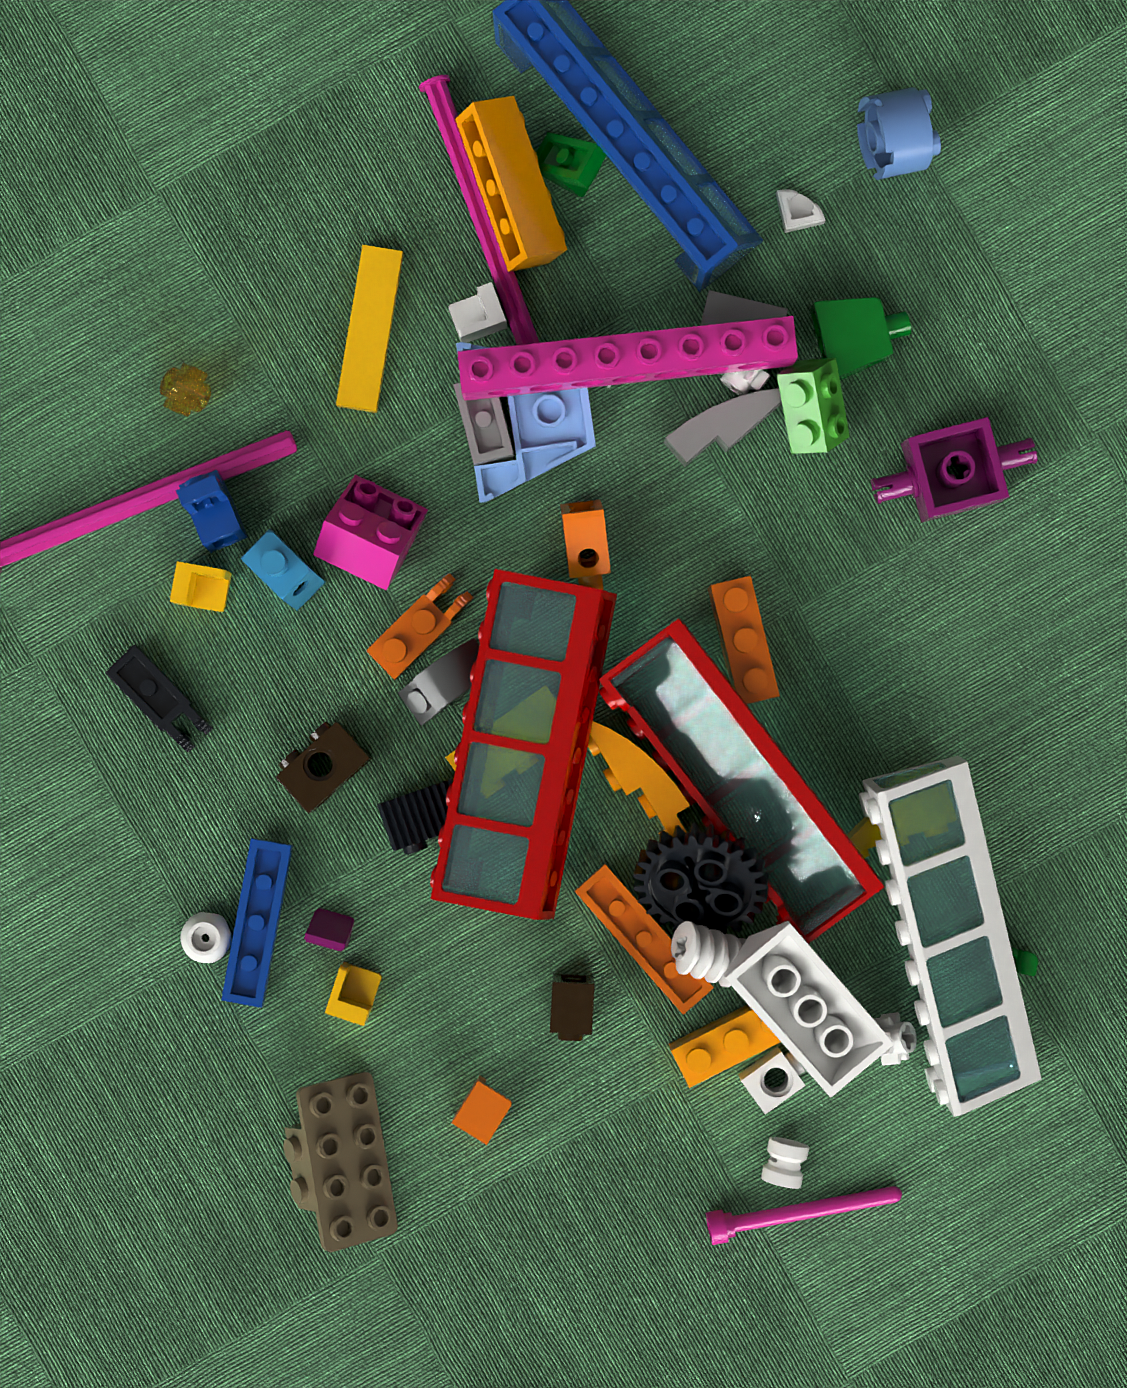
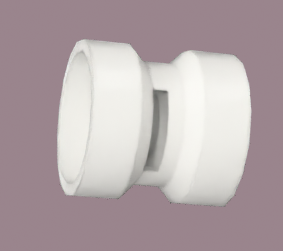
[761,1137,809,1189]

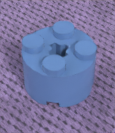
[857,87,941,180]

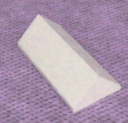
[724,921,894,1098]

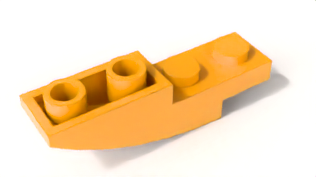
[588,721,690,836]

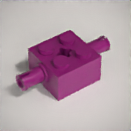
[871,417,1037,523]

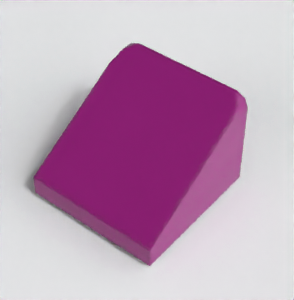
[304,908,355,952]

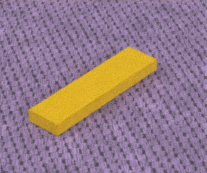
[336,245,404,413]

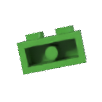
[776,358,850,454]

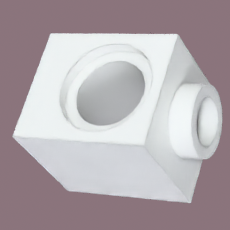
[738,1046,806,1114]

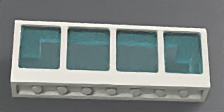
[859,755,1042,1117]

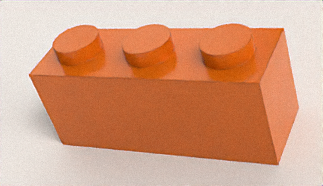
[708,575,780,704]

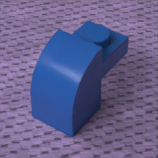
[176,470,248,553]

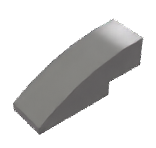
[664,388,782,467]

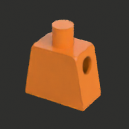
[560,499,611,590]

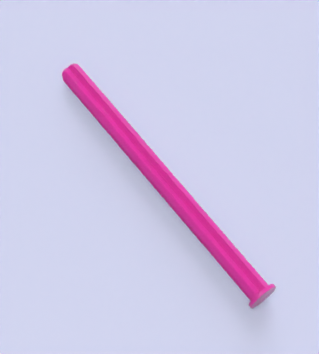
[419,75,540,345]
[0,430,297,572]

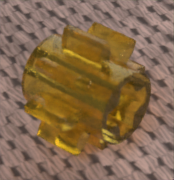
[160,363,211,417]

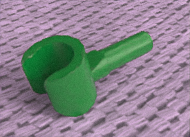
[984,942,1039,976]

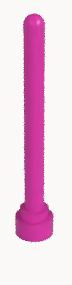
[706,1186,902,1245]

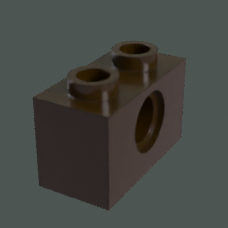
[276,721,373,814]
[550,973,595,1041]

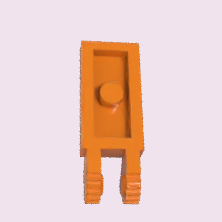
[366,573,474,680]

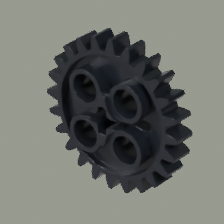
[633,823,769,934]

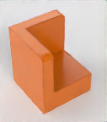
[452,1075,512,1145]

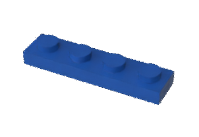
[221,838,293,1008]

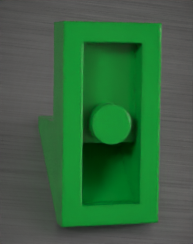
[536,132,606,197]

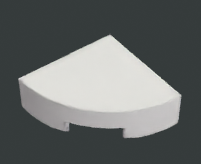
[776,189,826,233]

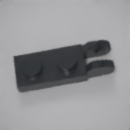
[105,644,213,753]

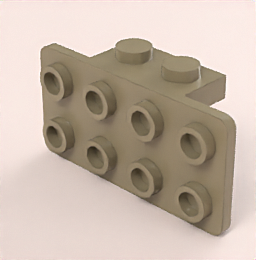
[283,1072,398,1252]

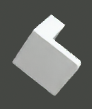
[449,282,507,343]

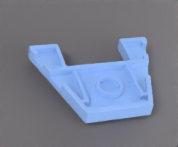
[456,342,596,503]

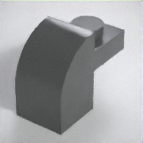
[398,637,479,726]

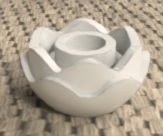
[180,912,232,963]

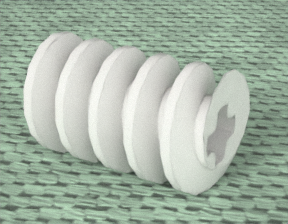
[671,921,746,991]

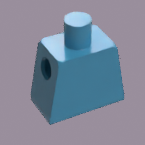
[241,528,325,611]

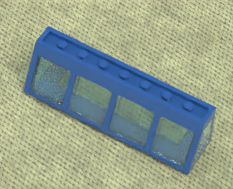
[492,0,763,292]

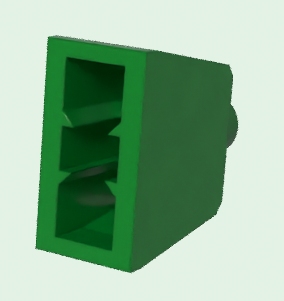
[809,297,911,380]

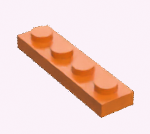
[574,864,714,1015]

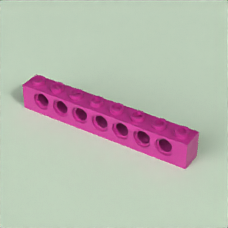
[457,316,798,401]

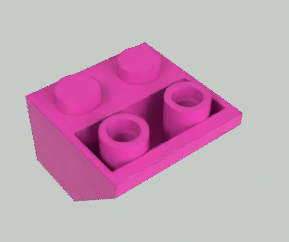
[313,474,428,590]

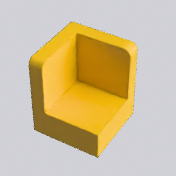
[170,561,232,612]
[325,962,382,1026]

